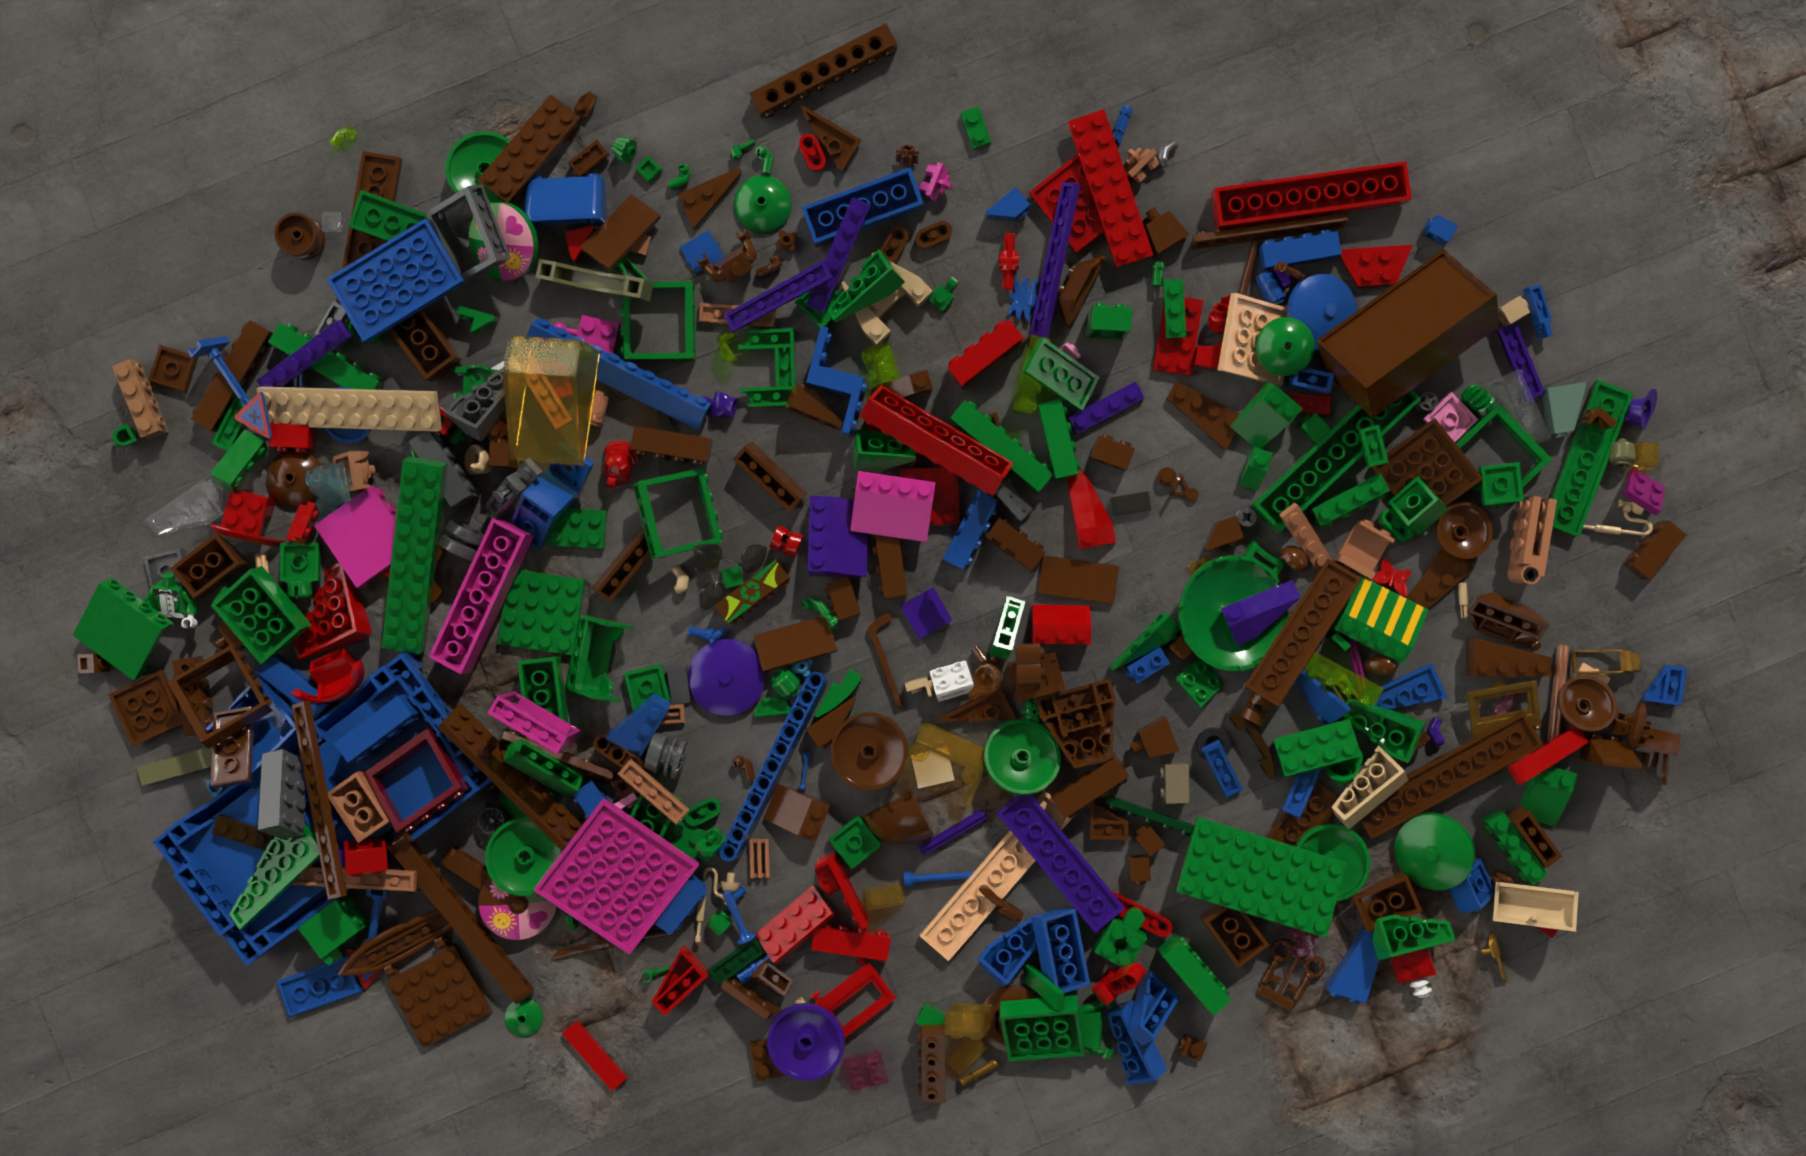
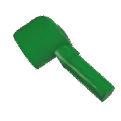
[731,139,755,159]
[641,966,669,983]

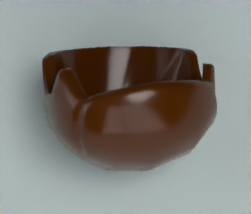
[1278,545,1308,573]

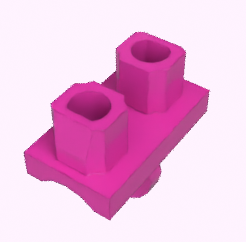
[919,162,953,202]

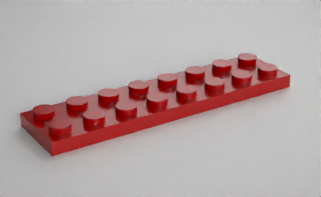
[1067,109,1153,268]

